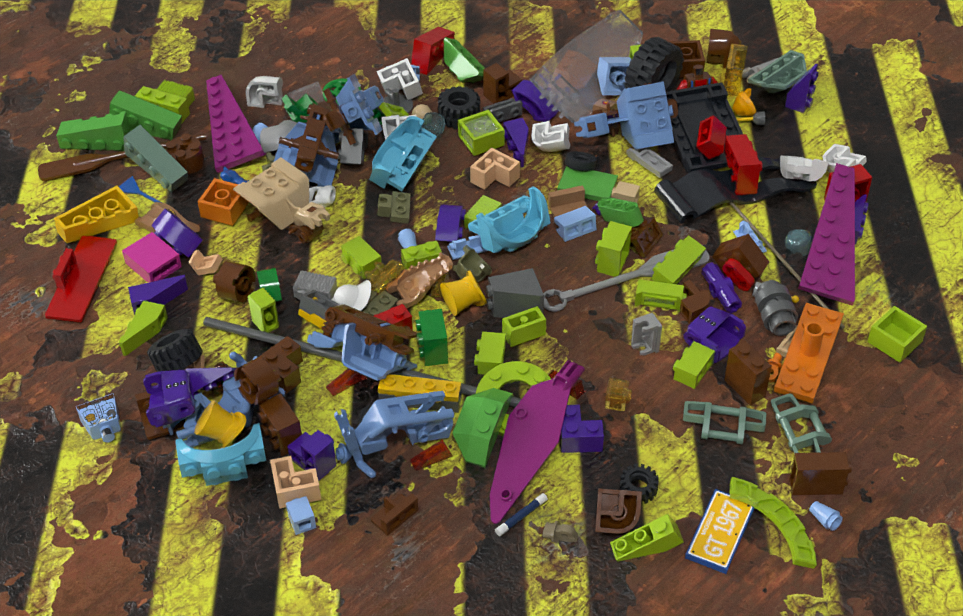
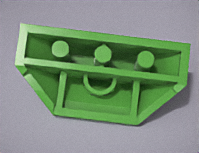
[444,37,485,83]
[452,388,513,468]

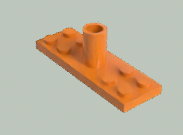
[774,303,844,403]

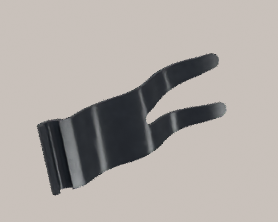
[654,157,817,224]

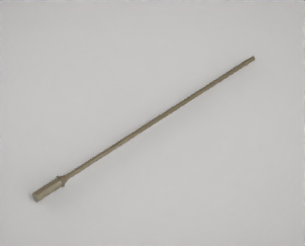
[727,202,845,329]

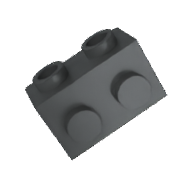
[483,98,522,122]

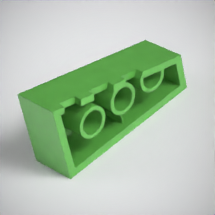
[109,90,182,140]
[56,111,131,151]

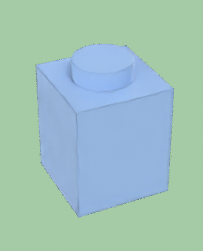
[286,496,316,535]

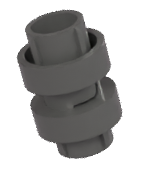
[755,280,798,336]

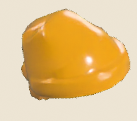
[732,88,756,117]

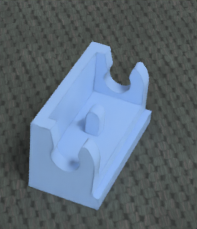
[554,206,597,242]

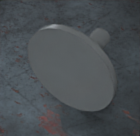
[380,88,413,114]

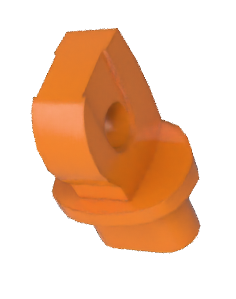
[767,353,782,383]

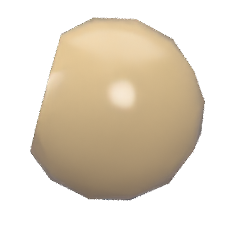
[411,104,433,126]

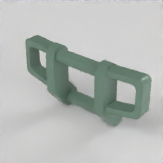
[771,393,832,454]
[683,401,766,445]

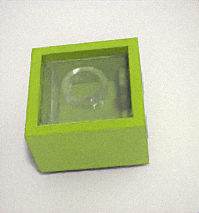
[458,110,505,156]

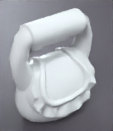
[309,185,336,207]

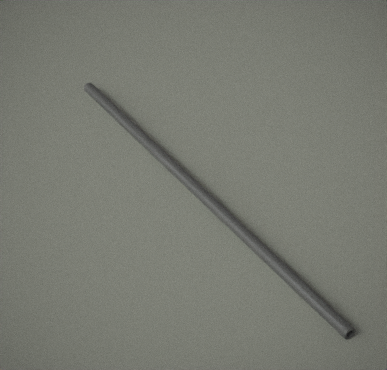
[203,317,521,407]

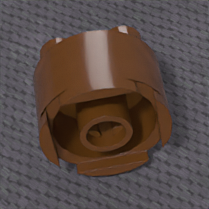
[166,133,205,174]
[213,261,256,302]
[234,356,281,405]

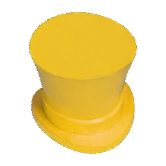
[440,270,487,316]
[194,400,246,448]

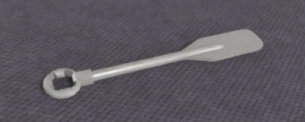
[543,245,710,312]

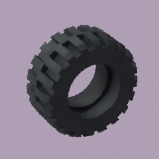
[625,37,684,92]

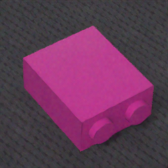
[122,232,182,283]

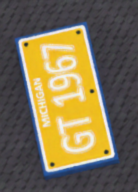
[685,489,755,574]

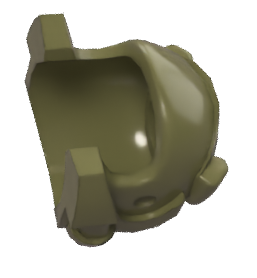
[453,245,492,283]

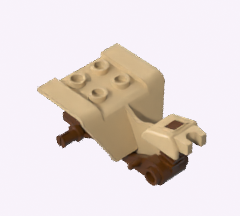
[233,157,330,243]

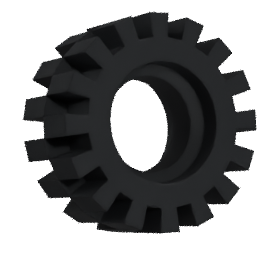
[620,464,659,504]

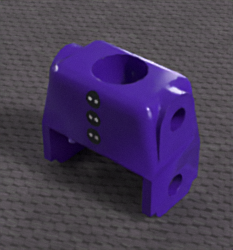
[684,307,746,364]
[143,370,196,427]

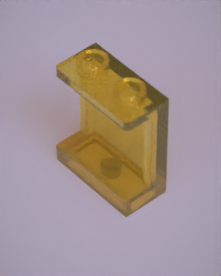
[724,44,748,96]

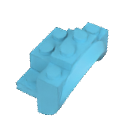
[369,116,437,191]
[468,186,551,253]
[176,423,266,486]

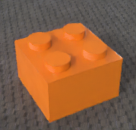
[198,178,249,226]

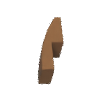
[593,98,618,112]

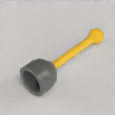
[736,111,765,125]

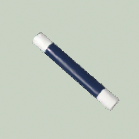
[495,493,548,536]

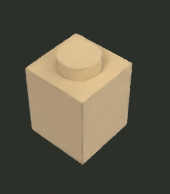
[611,181,640,203]

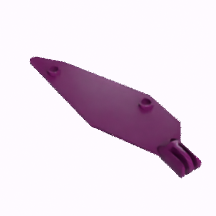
[490,359,585,524]

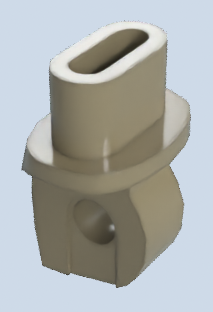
[543,520,579,543]

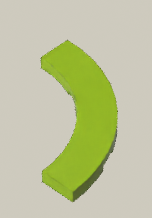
[730,477,817,569]

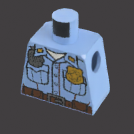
[76,394,121,442]

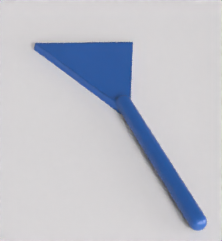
[119,176,162,203]

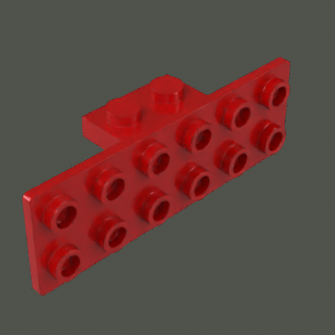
[45,235,117,322]

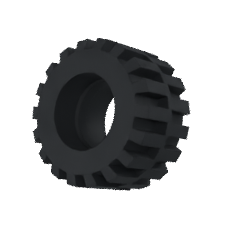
[438,86,480,129]
[147,329,203,372]

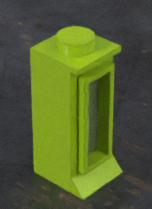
[635,279,687,312]

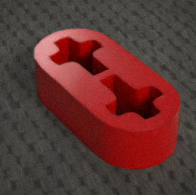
[722,258,755,291]

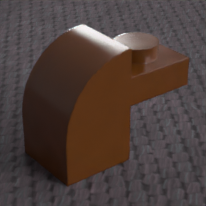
[680,280,710,324]

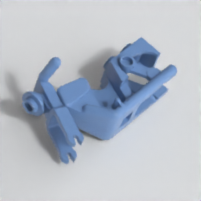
[163,352,285,448]
[334,391,454,478]

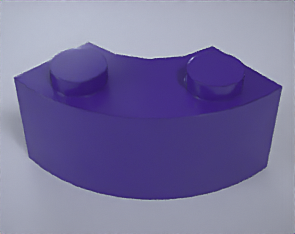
[512,80,559,122]
[435,204,466,241]
[152,208,203,257]

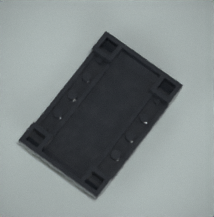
[666,82,743,173]

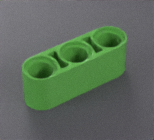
[597,197,644,227]

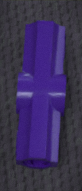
[701,262,742,313]

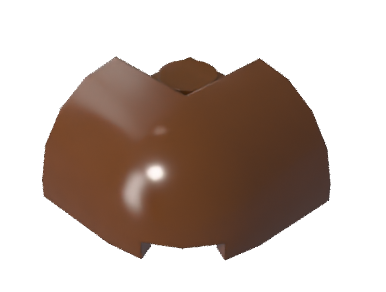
[706,29,742,68]
[595,488,642,534]

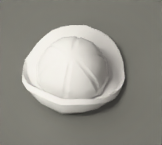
[331,280,371,311]

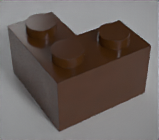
[483,63,522,104]
[712,234,769,278]
[259,336,303,394]

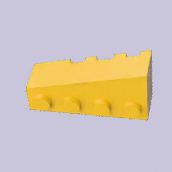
[54,185,139,243]

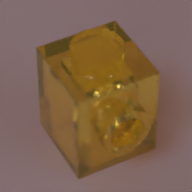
[605,378,632,411]

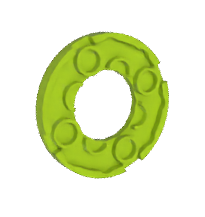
[476,361,551,437]

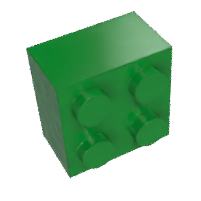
[415,309,448,366]

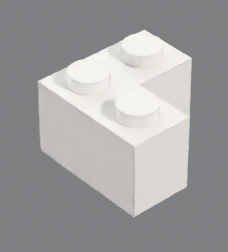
[377,58,423,100]

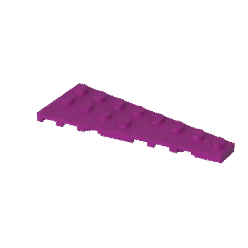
[206,75,265,173]
[798,163,855,306]

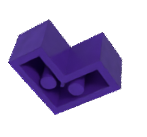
[560,405,604,453]
[288,430,336,481]

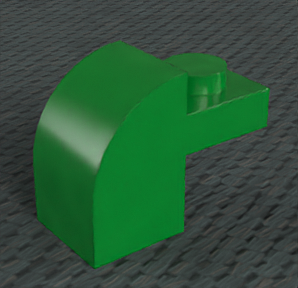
[281,93,318,123]
[257,268,282,301]

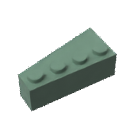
[124,125,188,193]

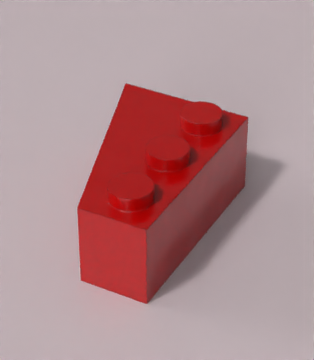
[411,26,455,75]
[724,134,762,195]

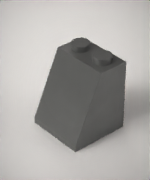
[486,268,544,318]

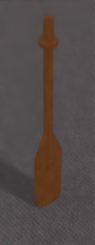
[38,133,206,181]

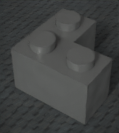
[338,128,369,165]

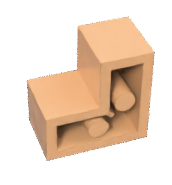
[470,148,520,190]
[270,456,321,508]

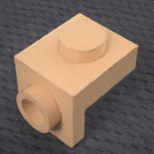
[189,250,223,275]

